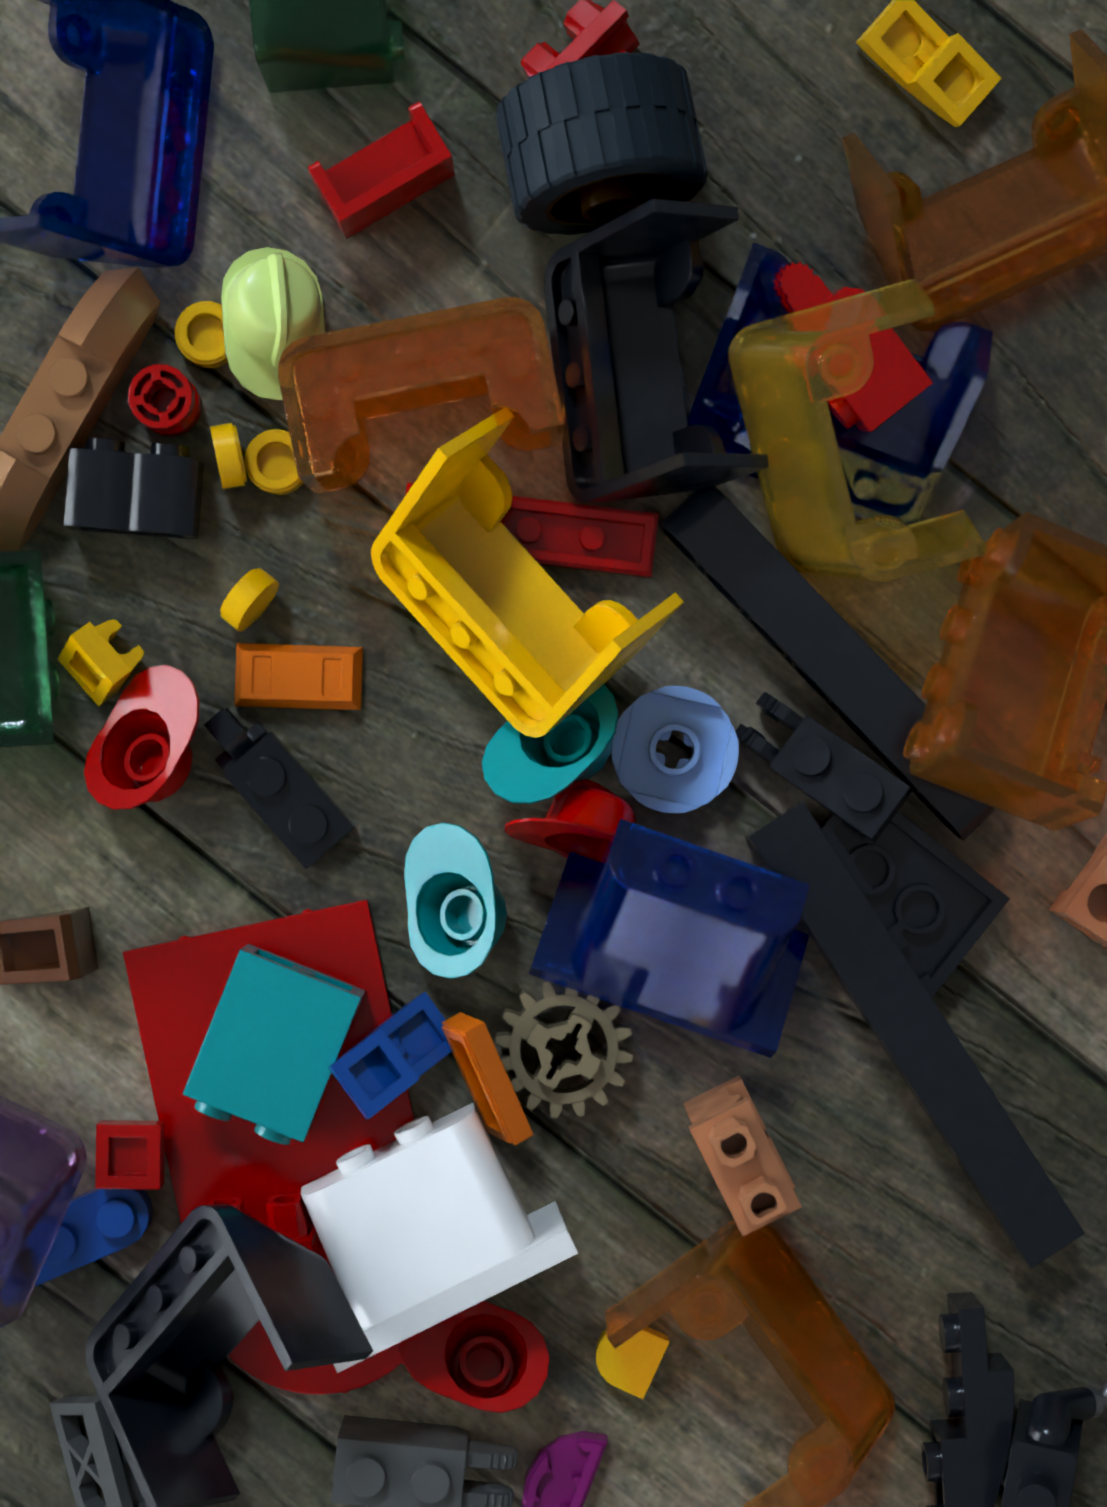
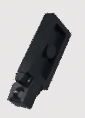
[204,708,356,869]

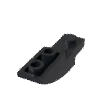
[921,1292,1014,1507]

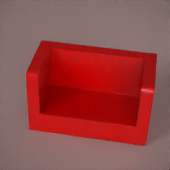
[307,101,455,239]

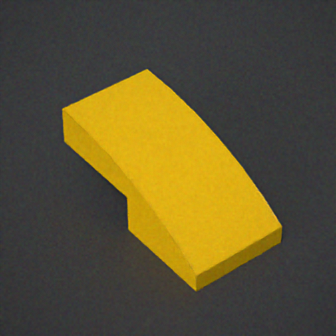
[855,0,1002,128]

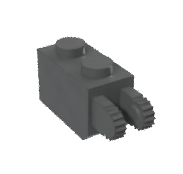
[331,1415,518,1507]

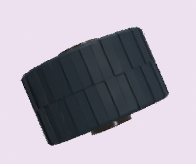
[495,52,708,235]

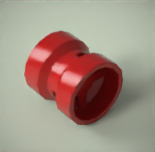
[128,364,202,437]

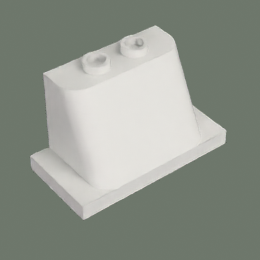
[301,1103,578,1373]

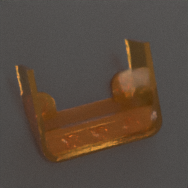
[842,29,1107,331]
[604,1220,895,1507]

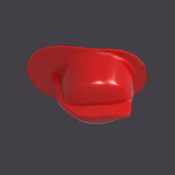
[84,665,199,810]
[504,780,646,873]
[398,1301,549,1413]

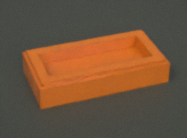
[441,1012,534,1146]

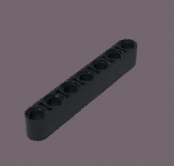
[659,487,1010,841]

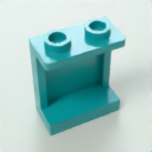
[182,944,366,1145]

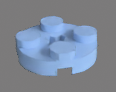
[611,686,739,813]

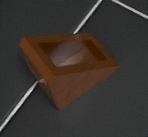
[0,907,99,985]

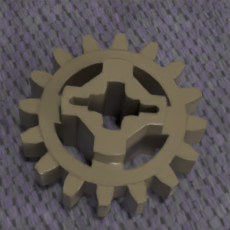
[495,977,633,1118]

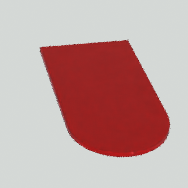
[122,899,415,1395]

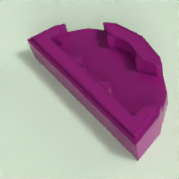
[522,1431,608,1507]

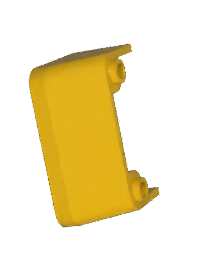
[371,407,684,738]

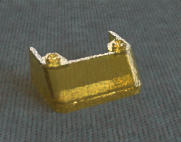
[728,279,987,582]

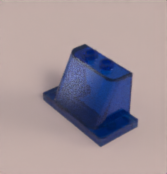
[528,819,810,1058]

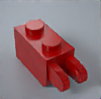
[771,262,933,432]

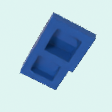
[328,992,452,1120]

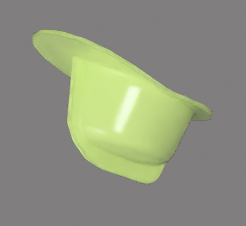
[221,247,326,401]

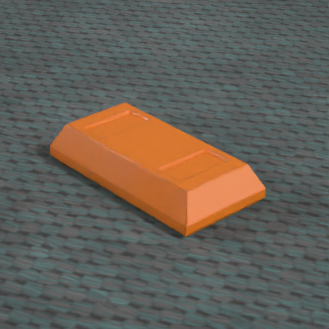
[234,643,363,710]

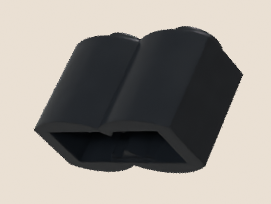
[64,438,204,539]

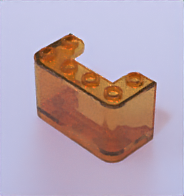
[278,297,564,494]
[903,512,1107,831]

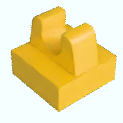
[57,619,144,707]

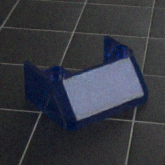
[0,0,214,268]

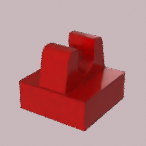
[95,1120,165,1190]

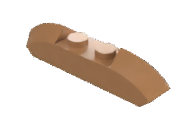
[0,267,160,553]

